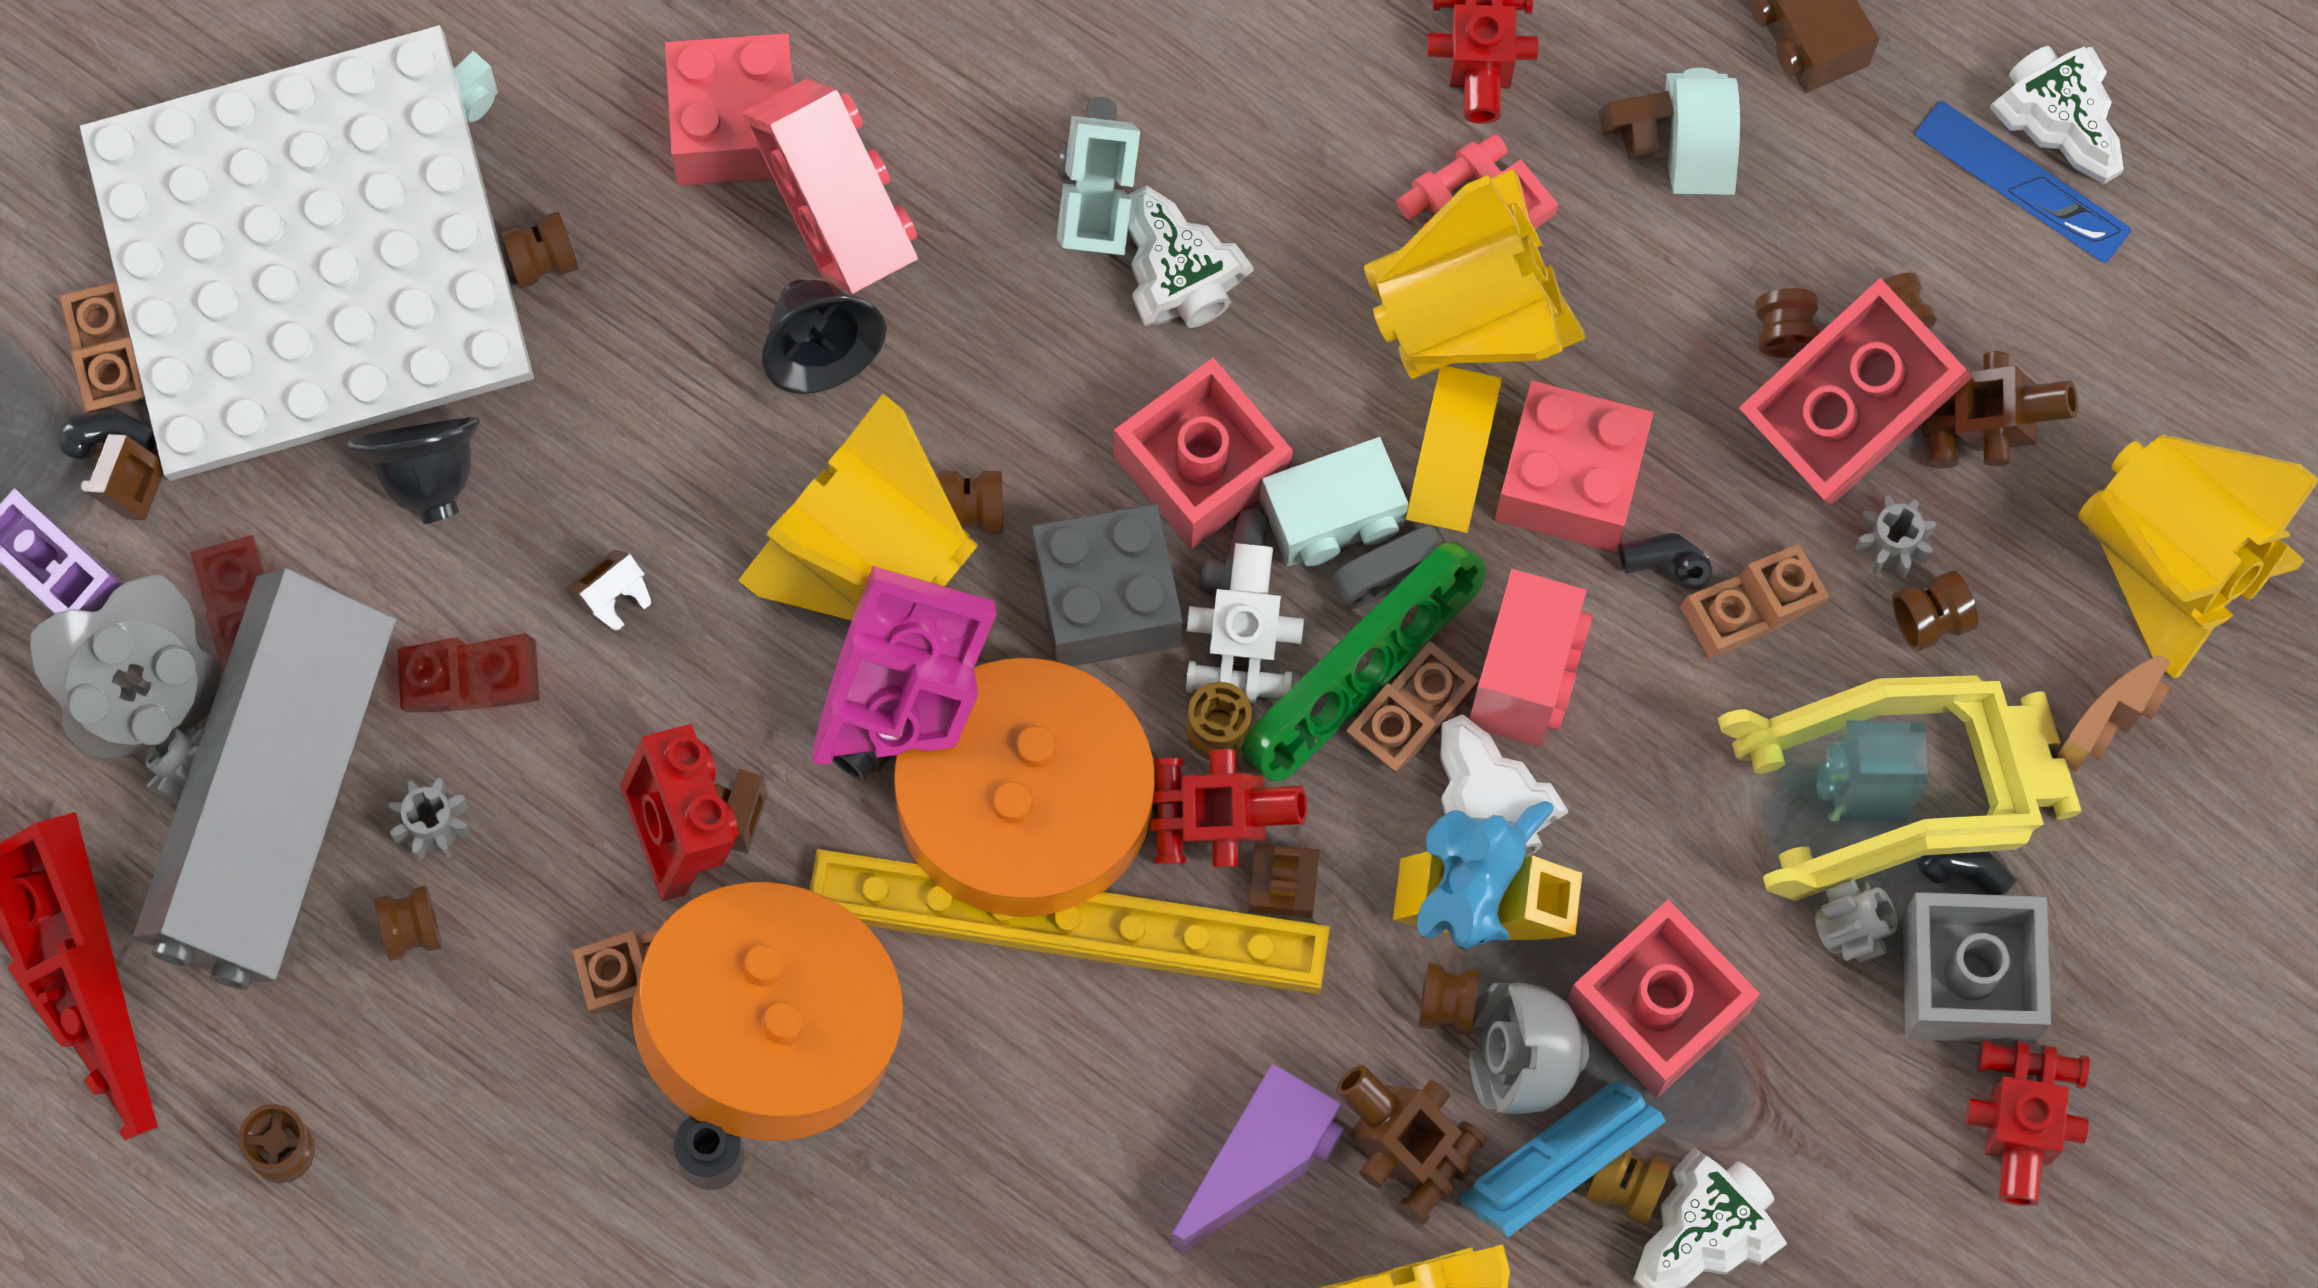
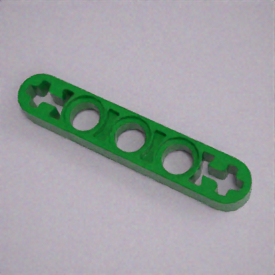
[1242,542,1486,782]

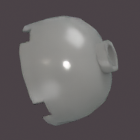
[1469,983,1589,1114]

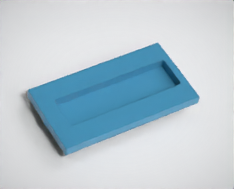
[1457,1081,1666,1238]

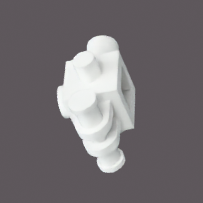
[1186,543,1304,704]

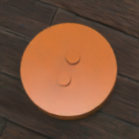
[895,658,1154,917]
[632,882,903,1141]

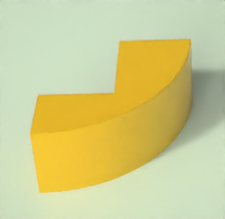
[1406,366,1502,533]
[1393,852,1582,940]

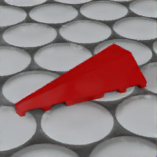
[0,812,158,1141]

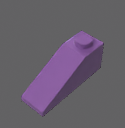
[0,488,125,614]
[1171,1064,1344,1253]

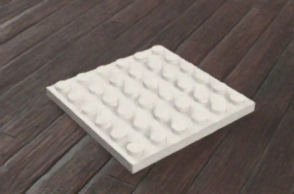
[80,25,534,481]

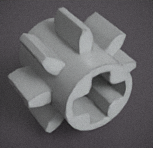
[1855,495,1936,578]
[145,726,204,806]
[388,778,470,862]
[1815,879,1897,963]

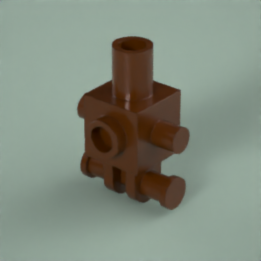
[1923,351,2078,469]
[1336,1065,1487,1225]

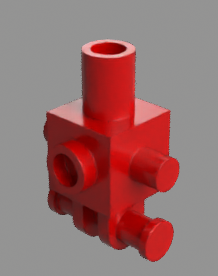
[1427,0,1538,124]
[1149,749,1307,868]
[1965,1039,2090,1206]

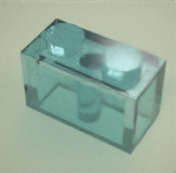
[1817,720,1928,822]

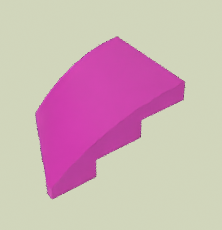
[812,566,997,765]

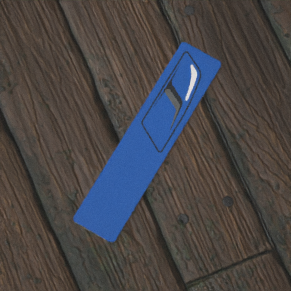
[1915,101,2131,263]

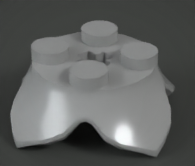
[30,574,221,758]

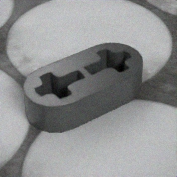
[1331,525,1446,609]

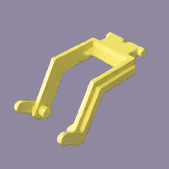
[1718,675,2082,901]

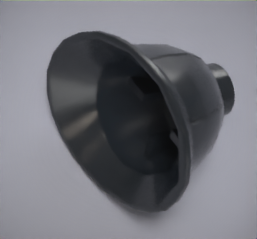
[762,280,887,394]
[347,417,480,524]

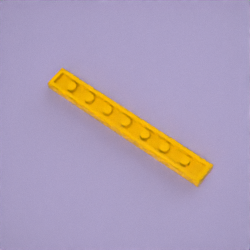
[810,849,1330,994]

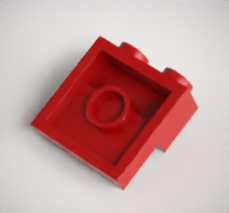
[620,724,738,902]

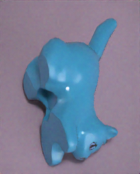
[1417,801,1554,950]

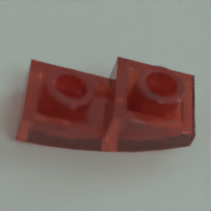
[190,535,265,673]
[397,633,540,712]

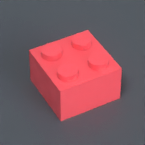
[665,33,794,186]
[1113,357,1293,550]
[1494,380,1654,552]
[1469,569,1593,747]
[1567,899,1760,1099]

